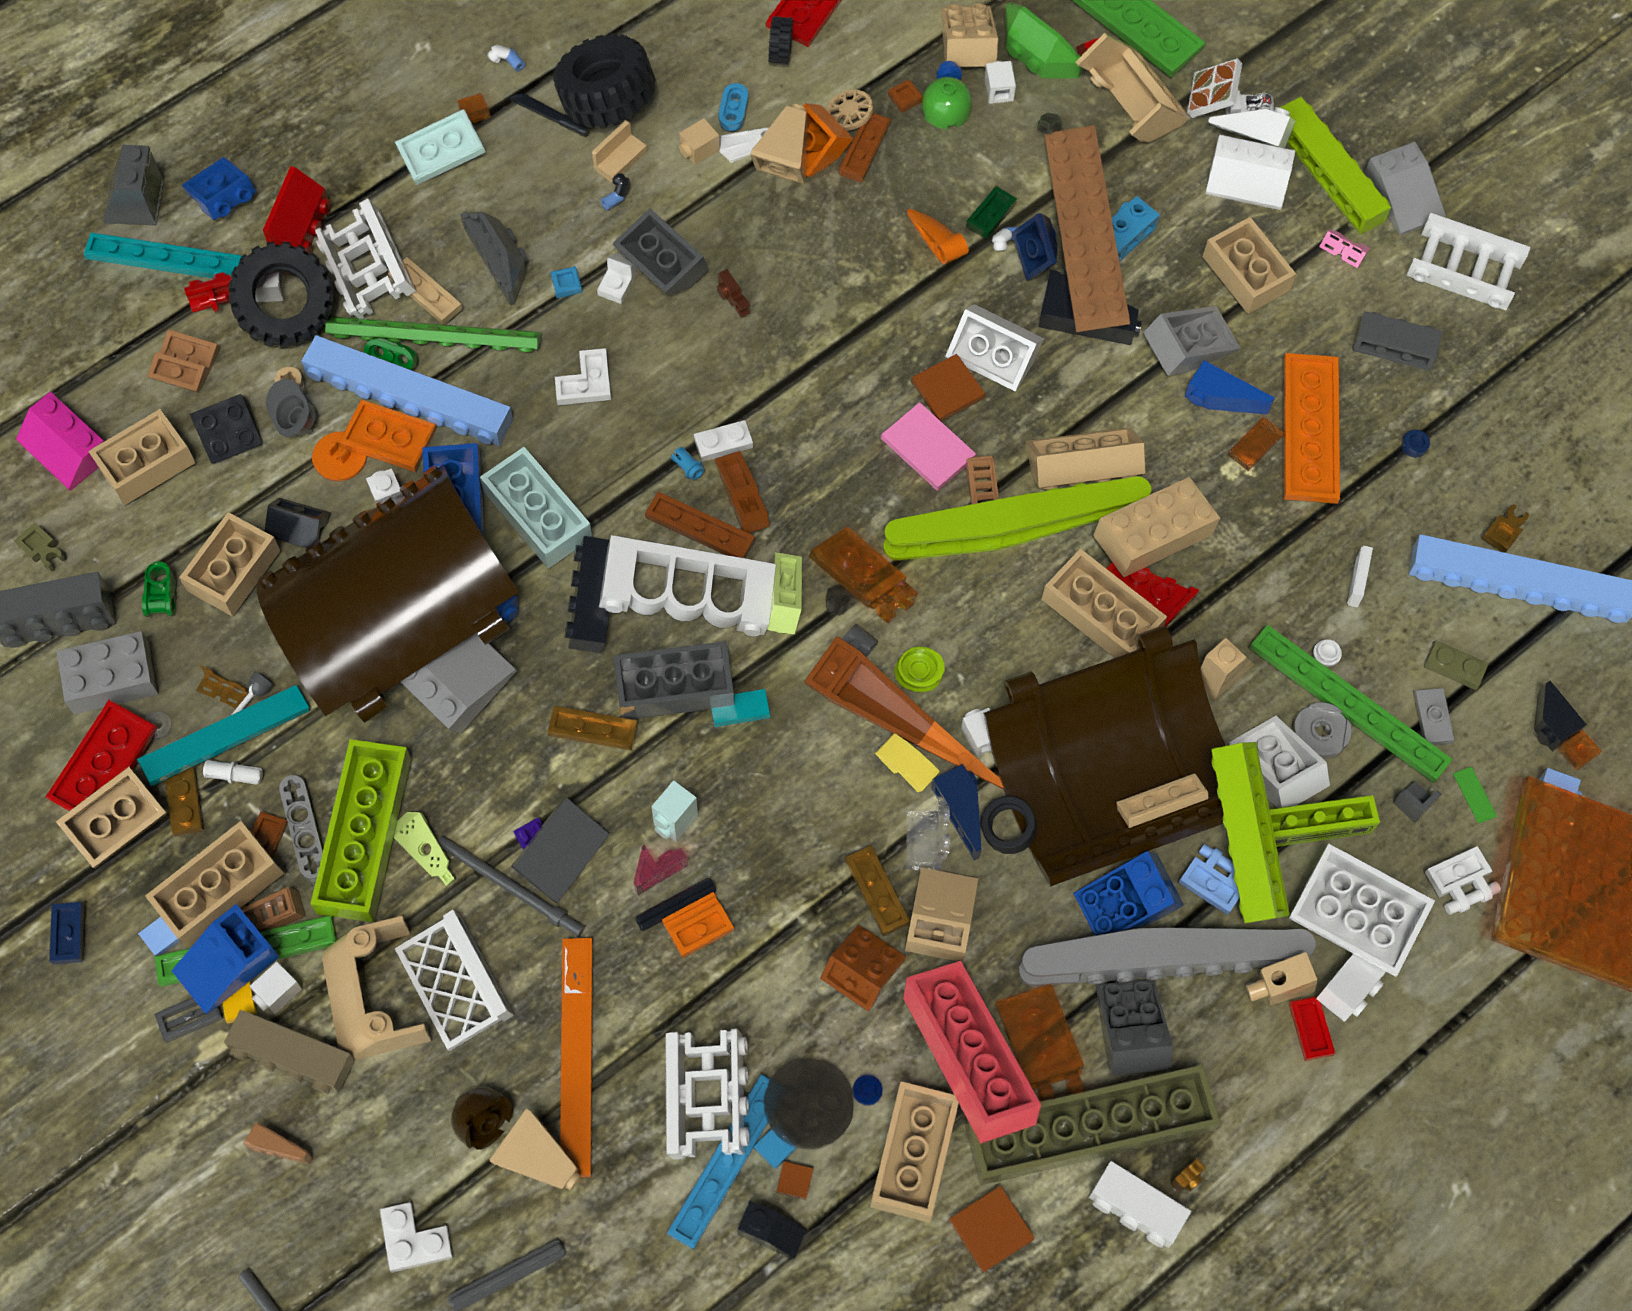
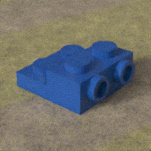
[182,157,256,220]

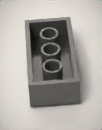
[0,571,116,648]
[613,641,734,719]

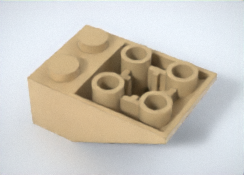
[941,3,998,67]
[905,867,978,963]

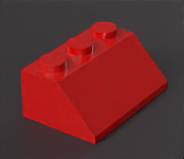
[263,166,330,254]

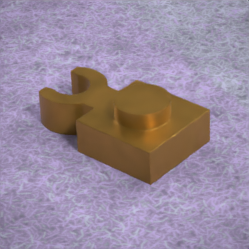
[1483,504,1529,553]
[1171,1158,1206,1193]

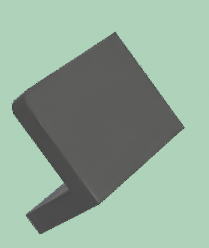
[1394,781,1442,823]

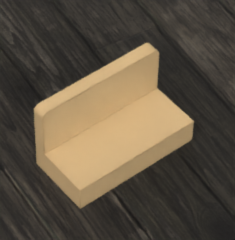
[592,120,647,183]

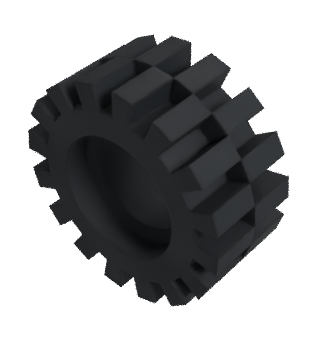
[768,16,793,64]

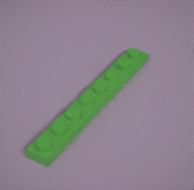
[325,316,542,352]
[1249,624,1453,783]

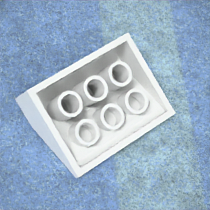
[1289,844,1435,977]

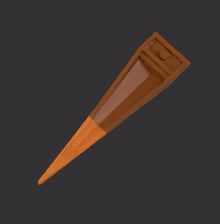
[804,636,1004,790]

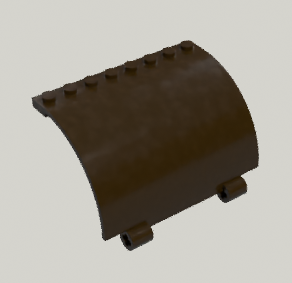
[257,464,519,723]
[984,625,1226,887]

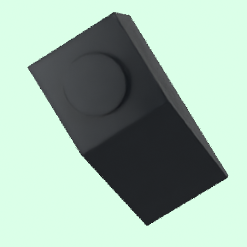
[1534,681,1587,752]
[737,1200,807,1260]

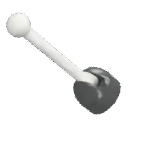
[231,672,273,715]

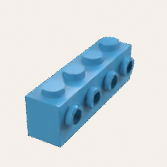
[1064,196,1160,274]

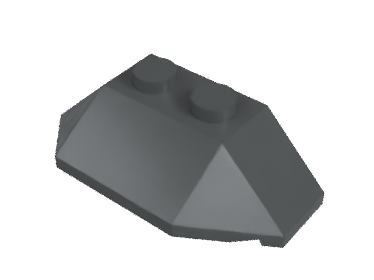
[460,212,528,306]

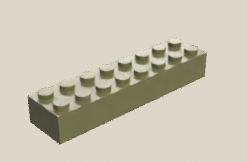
[965,1065,1220,1186]

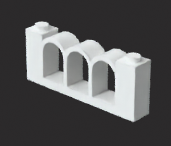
[599,535,776,636]

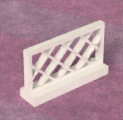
[395,910,514,1051]

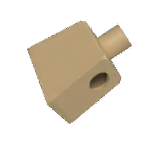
[1245,952,1317,1005]

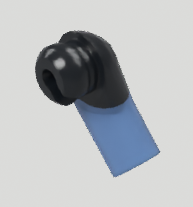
[600,173,630,211]

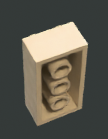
[1093,477,1220,577]
[1041,548,1167,658]
[145,821,284,948]
[870,1081,959,1223]

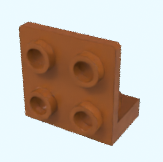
[820,925,906,1012]

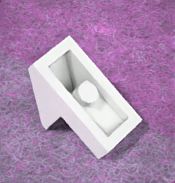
[597,252,639,304]

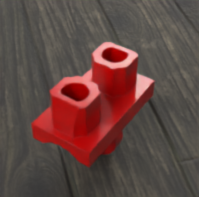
[184,272,232,313]

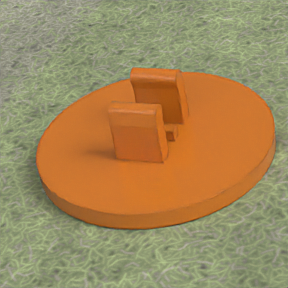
[312,431,367,481]

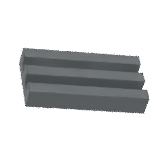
[154,998,223,1043]

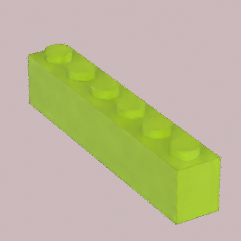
[1279,97,1391,235]
[1211,742,1290,923]

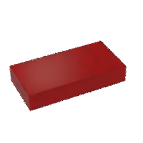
[1289,996,1335,1061]

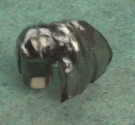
[825,582,861,615]

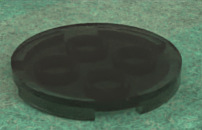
[763,1059,854,1150]

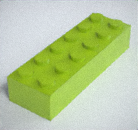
[310,739,411,923]

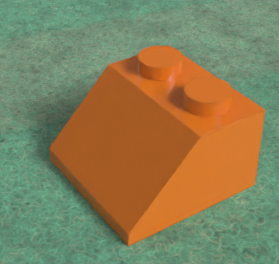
[803,103,853,177]

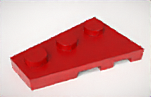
[1106,562,1200,627]

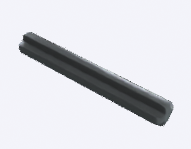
[448,1240,565,1311]

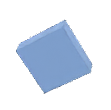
[138,917,180,956]

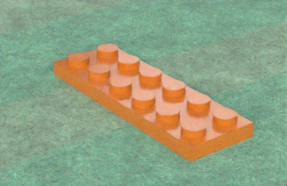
[1283,353,1340,504]

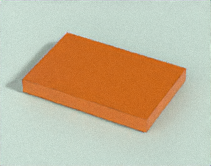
[339,399,437,472]

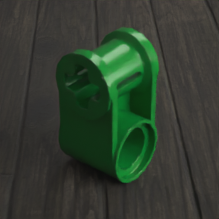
[142,561,177,617]

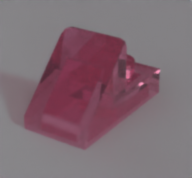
[633,845,688,895]

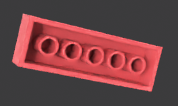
[903,961,1041,1143]

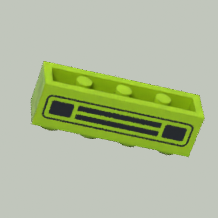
[1269,795,1380,847]

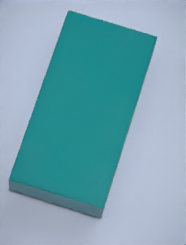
[711,689,770,727]

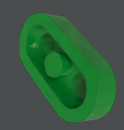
[364,337,417,370]

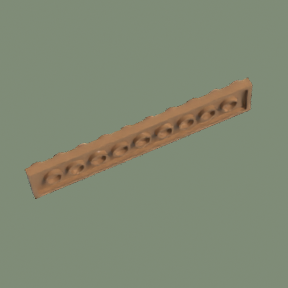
[1044,125,1130,332]

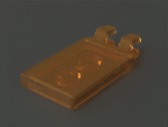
[809,526,918,623]
[995,984,1085,1102]

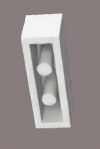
[1089,1161,1191,1248]

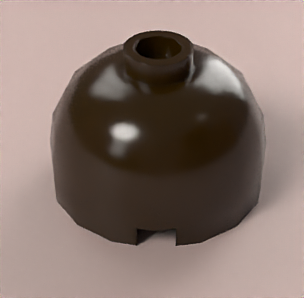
[451,1087,513,1150]

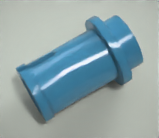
[671,447,705,480]

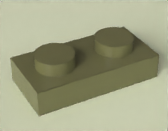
[1424,640,1489,690]

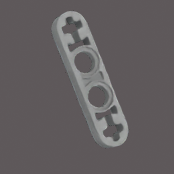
[279,775,323,883]

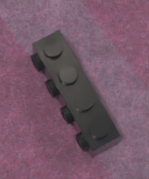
[565,536,610,653]

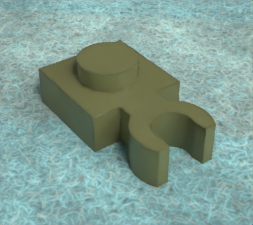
[14,523,65,571]

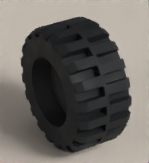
[553,34,656,128]
[229,241,333,348]

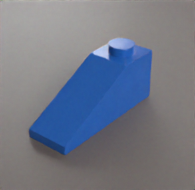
[1185,360,1275,415]

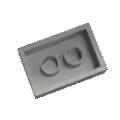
[56,631,159,715]

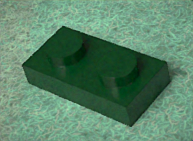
[966,186,1017,239]

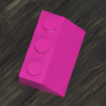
[16,392,104,491]

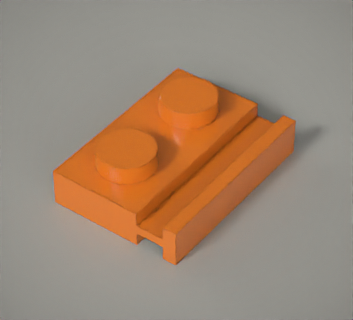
[662,892,734,959]

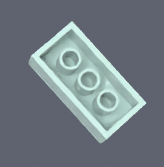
[480,447,592,569]

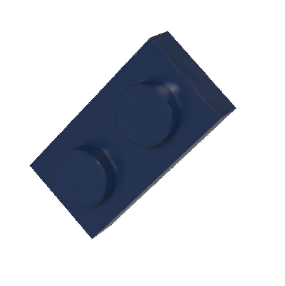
[49,902,84,964]

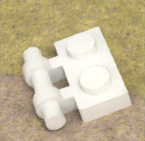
[1425,846,1501,915]

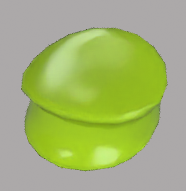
[894,646,945,693]

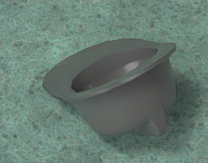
[266,379,316,437]

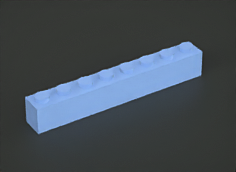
[301,335,513,446]
[1409,534,1632,623]

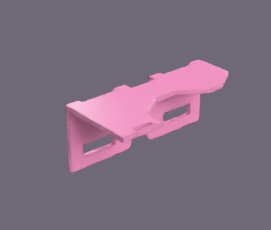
[1319,229,1371,268]

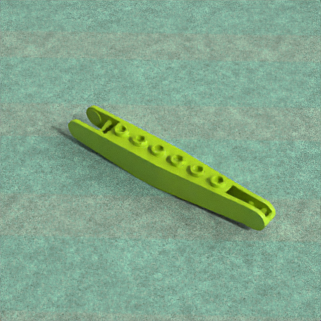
[883,476,1151,560]

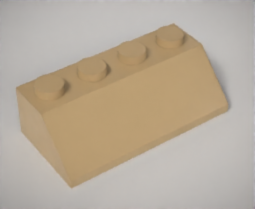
[1026,427,1145,490]

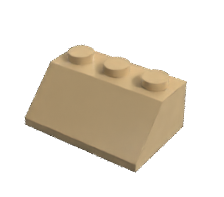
[88,409,195,506]

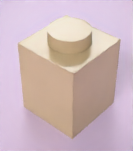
[678,118,720,165]

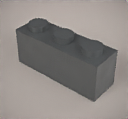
[1352,311,1442,371]

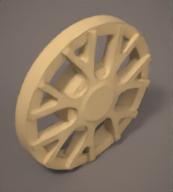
[826,89,873,131]

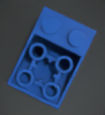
[1073,851,1184,936]
[171,904,280,1015]

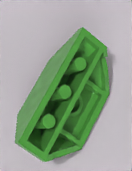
[1004,2,1082,78]

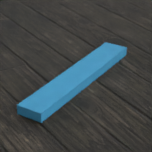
[667,1074,787,1250]

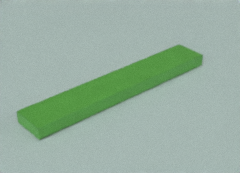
[154,915,336,987]

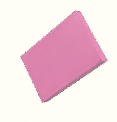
[881,402,976,491]

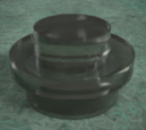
[1037,113,1063,135]

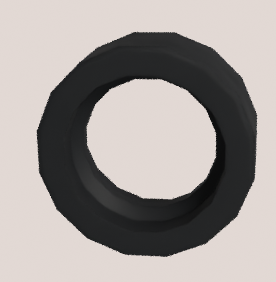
[981,796,1037,854]

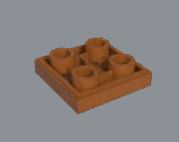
[911,354,985,421]
[949,1186,1035,1274]

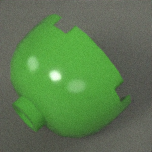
[922,77,972,129]

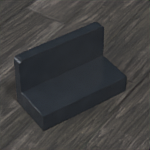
[264,498,330,548]

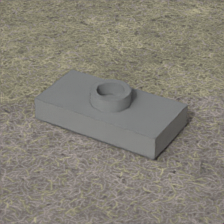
[1413,688,1454,745]

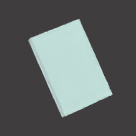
[395,109,485,185]

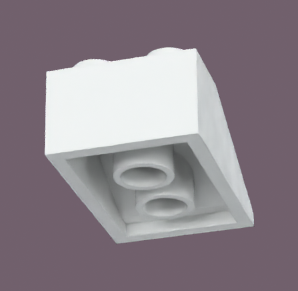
[1229,716,1330,808]

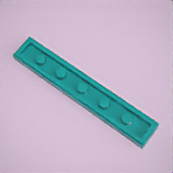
[84,232,243,279]
[137,685,309,786]

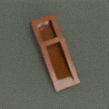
[714,451,770,533]

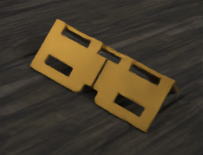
[196,665,248,708]

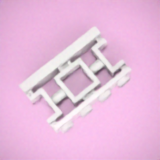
[315,198,416,319]
[666,1029,750,1160]

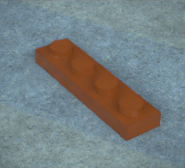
[645,492,755,559]

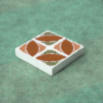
[1187,58,1242,118]

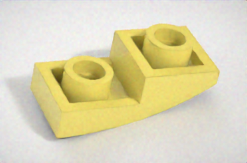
[875,733,940,792]

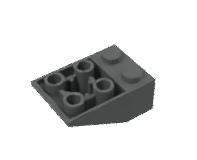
[1096,980,1173,1076]

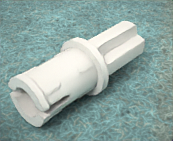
[203,759,263,785]

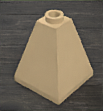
[750,104,808,184]
[489,1109,581,1191]

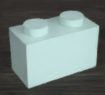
[651,780,698,842]

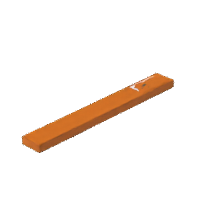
[560,938,593,1178]

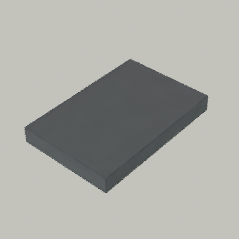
[511,798,609,903]

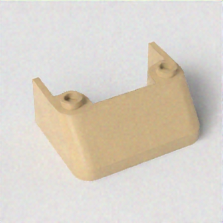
[1076,33,1190,143]
[322,916,431,1060]

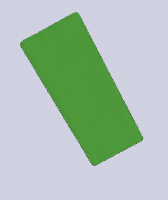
[1453,767,1497,823]

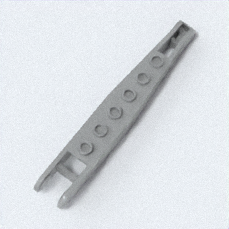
[1019,928,1316,986]

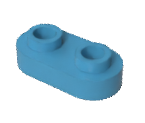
[719,83,749,131]

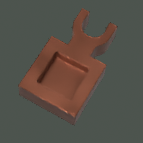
[717,269,750,318]

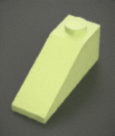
[767,552,802,635]

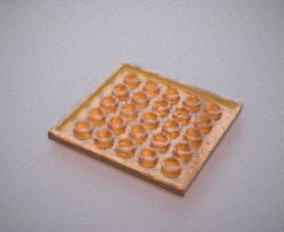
[1491,776,1632,992]

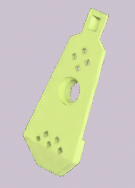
[394,812,455,886]

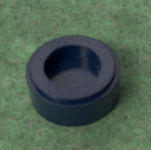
[1401,430,1430,458]

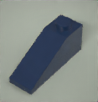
[931,764,982,861]

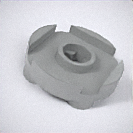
[1293,702,1352,759]

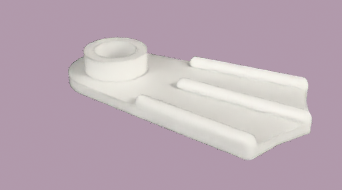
[720,128,769,163]

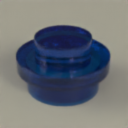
[852,1075,883,1106]

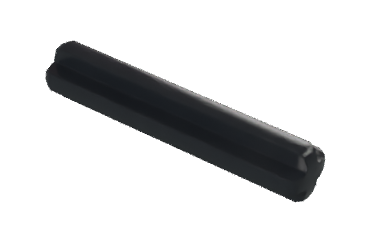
[635,878,716,931]

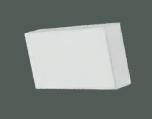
[1347,545,1373,607]

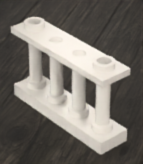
[1406,213,1530,310]

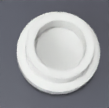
[1313,640,1342,667]

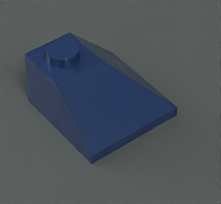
[1012,213,1058,281]

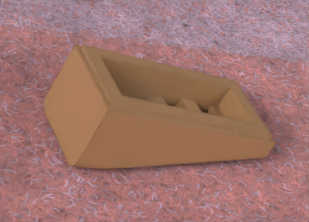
[965,456,999,504]
[241,887,306,932]
[243,1123,313,1164]

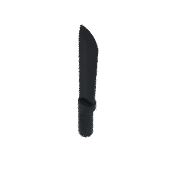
[509,94,590,137]

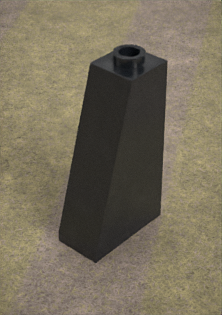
[1038,269,1142,345]

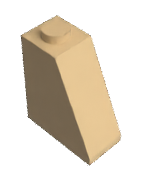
[1200,638,1254,700]

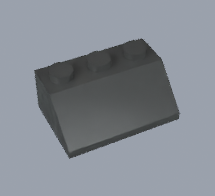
[612,208,708,295]

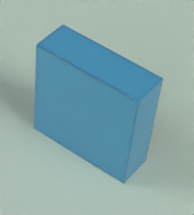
[550,266,582,298]
[754,1125,797,1170]

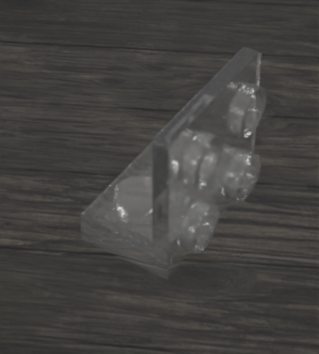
[906,797,950,870]

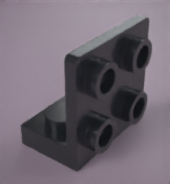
[189,394,262,464]

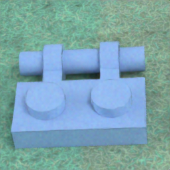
[1179,844,1240,915]

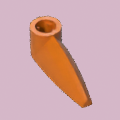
[907,209,968,264]

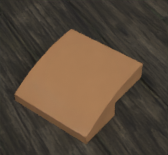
[147,330,220,392]

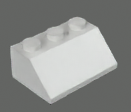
[1205,135,1295,210]
[945,304,1044,391]

